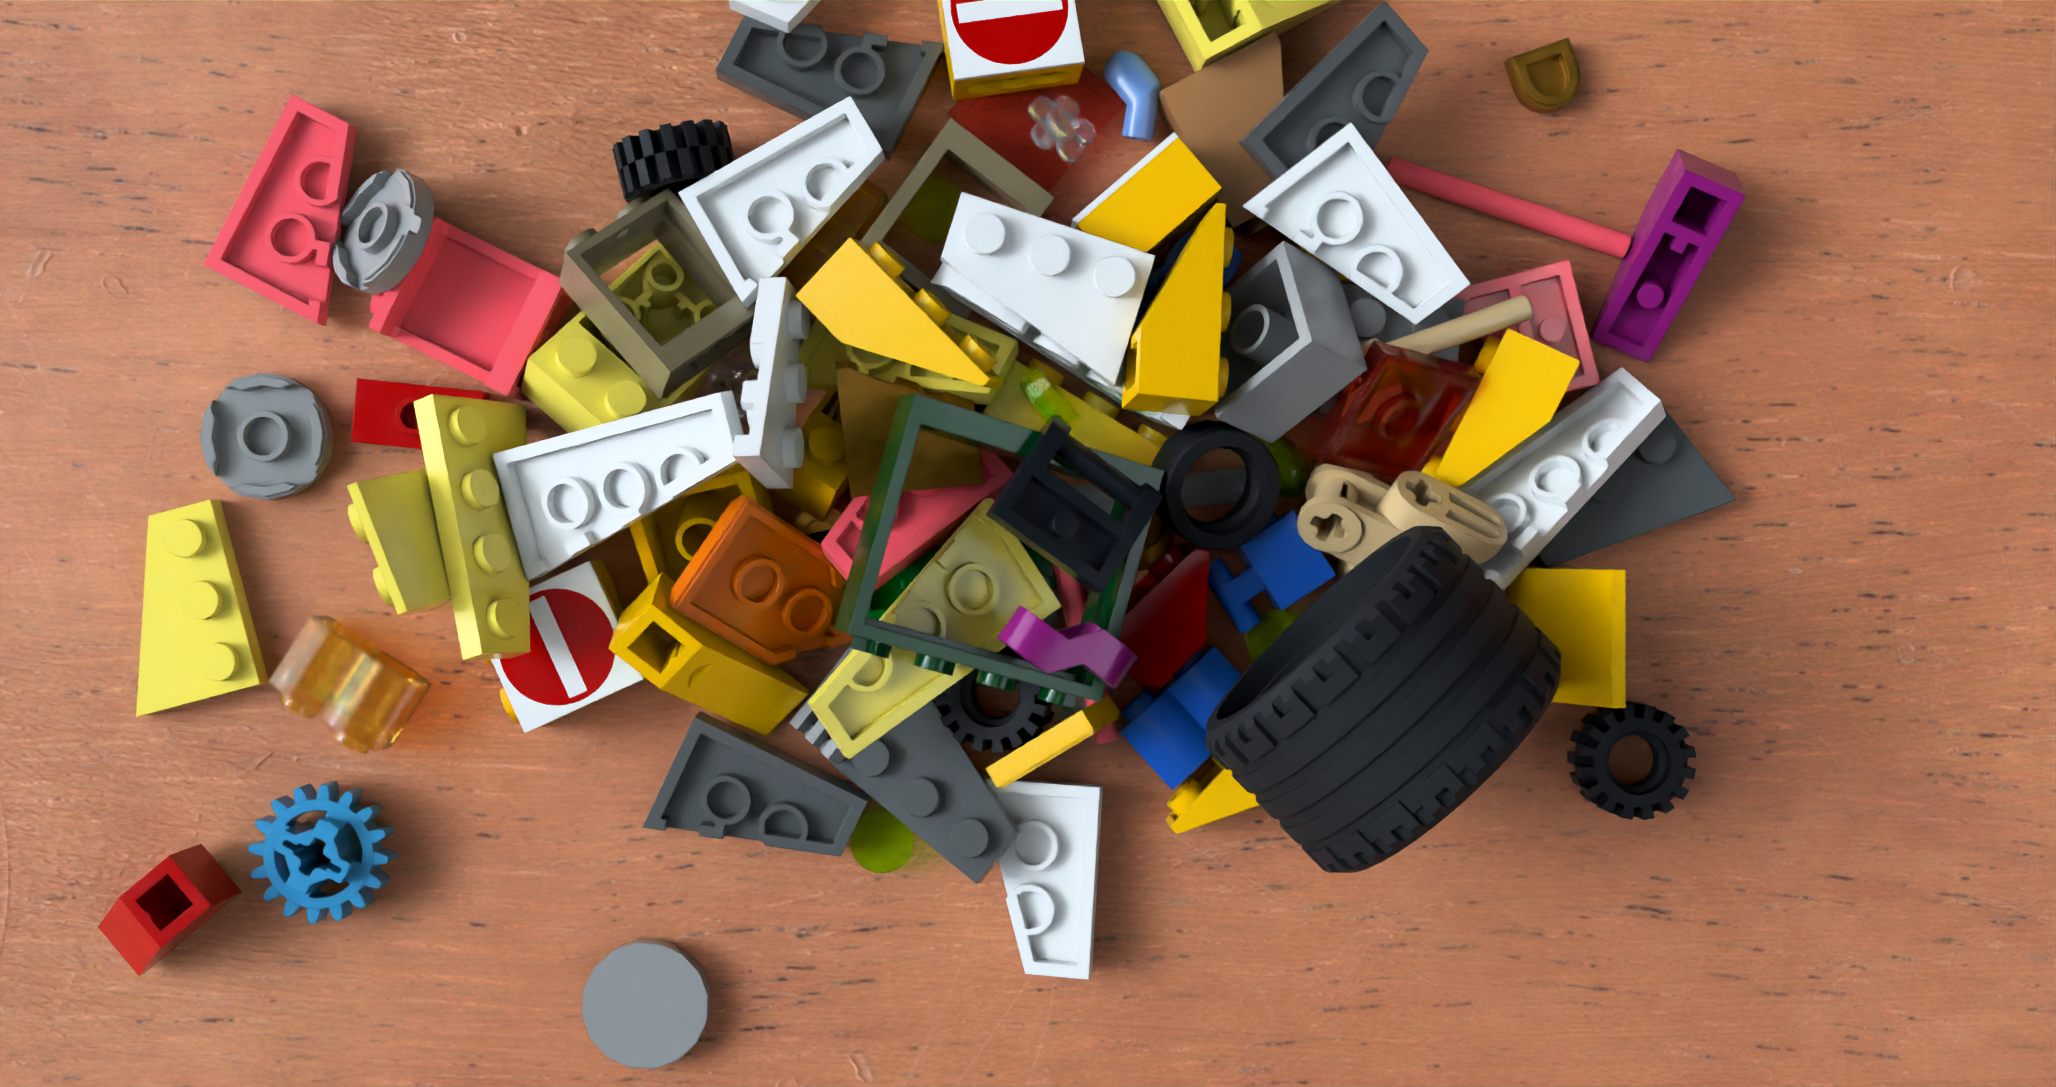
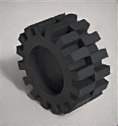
[612,119,735,203]
[935,646,1055,753]
[1567,701,1696,820]

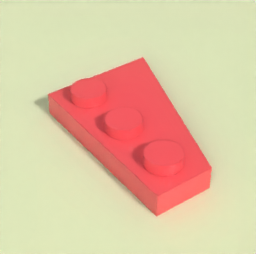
[203,94,357,326]
[821,448,1013,592]

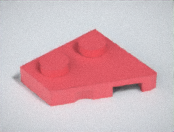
[1453,259,1600,392]

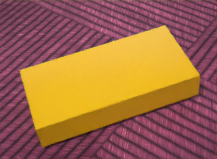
[985,695,1121,788]

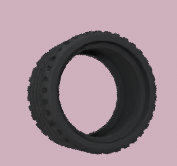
[1206,526,1561,873]

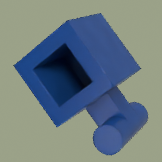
[1208,510,1336,634]

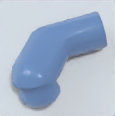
[1104,50,1161,142]

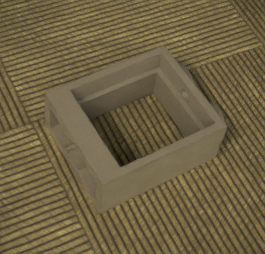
[861,118,1055,319]
[559,187,757,400]

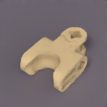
[1297,462,1508,579]

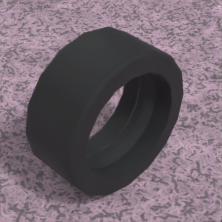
[1152,420,1281,551]

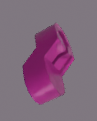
[997,606,1139,689]

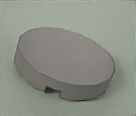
[332,168,435,295]
[200,373,335,500]
[582,939,711,1069]

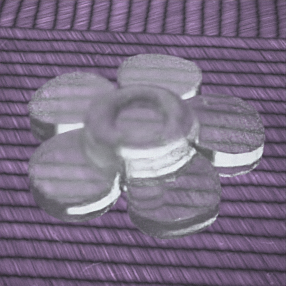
[1028,95,1096,162]

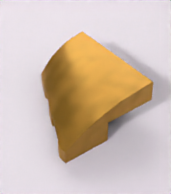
[835,360,982,498]

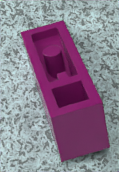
[1590,148,1746,363]

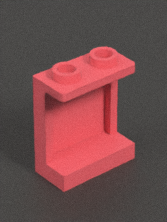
[369,215,573,401]

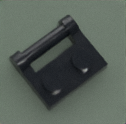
[986,415,1163,594]

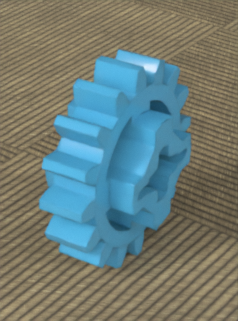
[248,781,397,924]

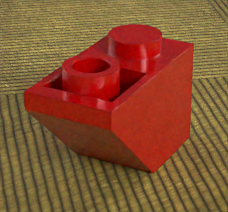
[1118,543,1210,687]
[98,844,242,976]

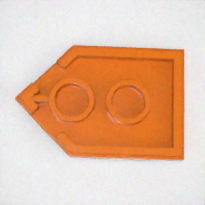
[668,494,853,667]

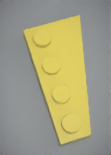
[414,394,530,660]
[807,498,1061,759]

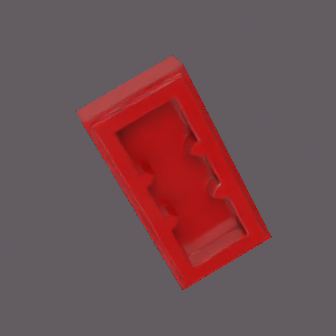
[350,378,490,449]

